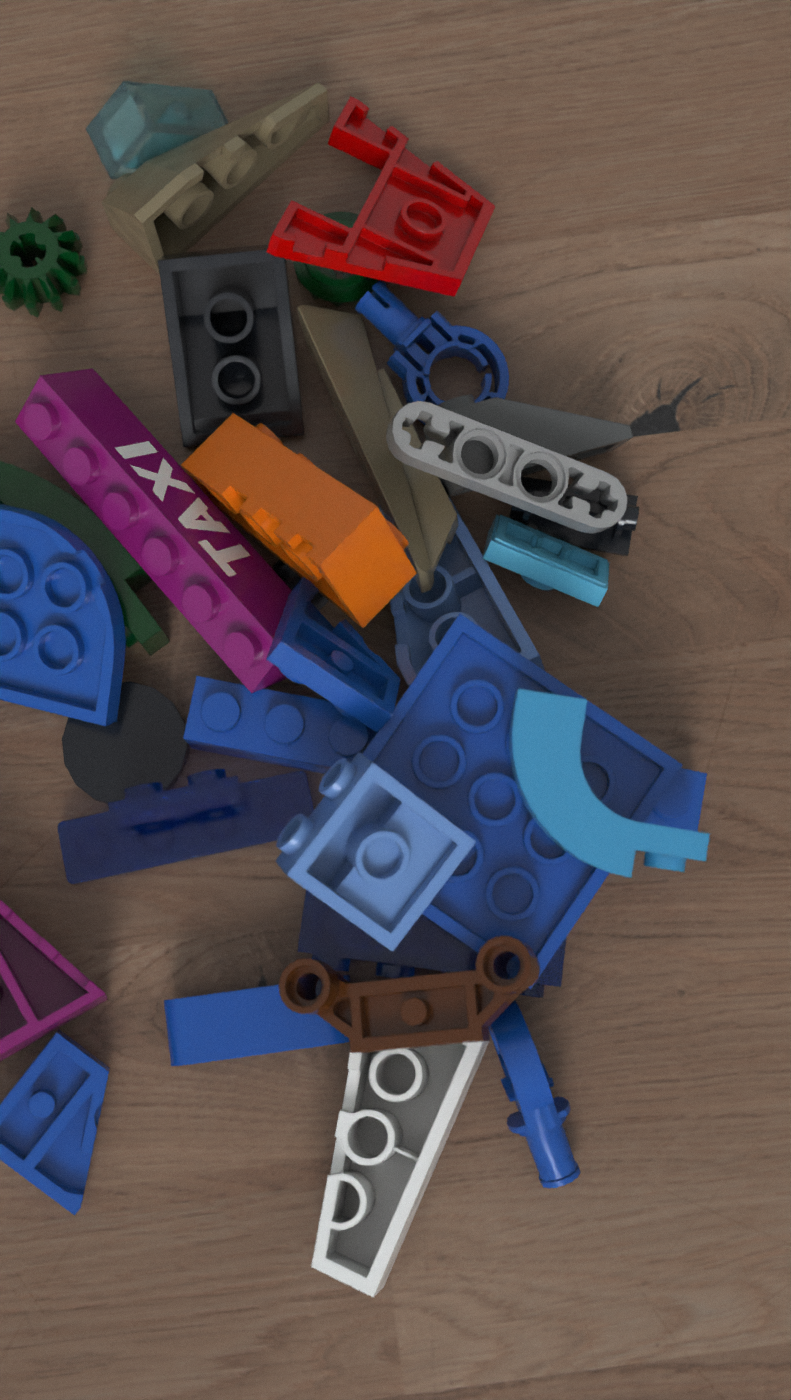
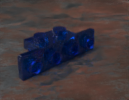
[57,769,314,884]

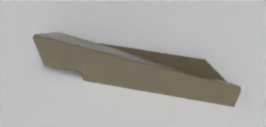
[297,305,458,593]

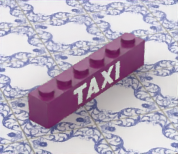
[15,368,292,693]

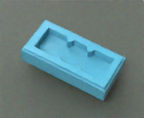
[482,514,609,607]

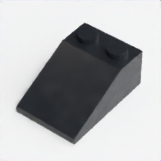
[158,244,304,447]

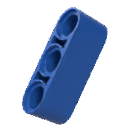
[164,975,351,1066]

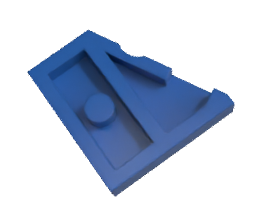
[0,1029,110,1215]

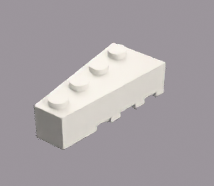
[311,1041,489,1297]

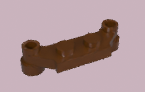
[279,936,540,1053]

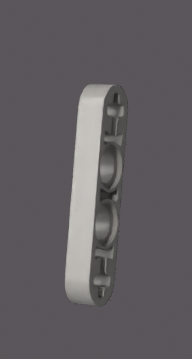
[386,401,627,534]

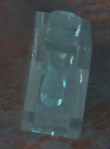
[86,81,229,179]

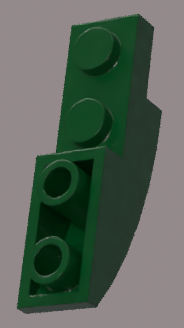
[0,461,170,656]

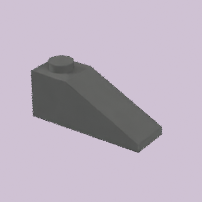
[423,394,633,498]

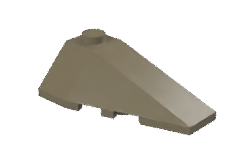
[101,82,330,275]

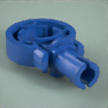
[355,280,509,425]
[489,1000,581,1188]

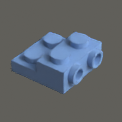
[275,752,476,952]

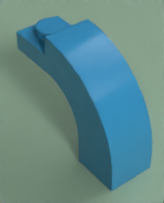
[509,688,710,878]

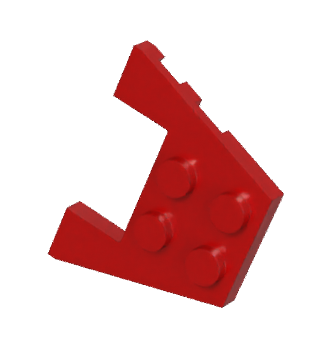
[266,96,496,297]

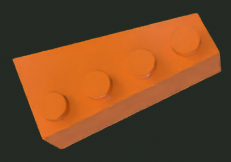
[181,413,417,628]

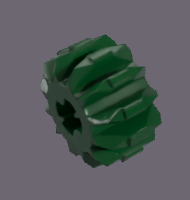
[0,207,88,318]

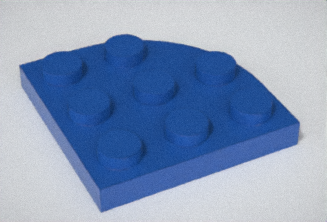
[0,504,126,726]

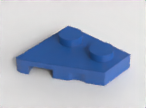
[266,577,401,732]

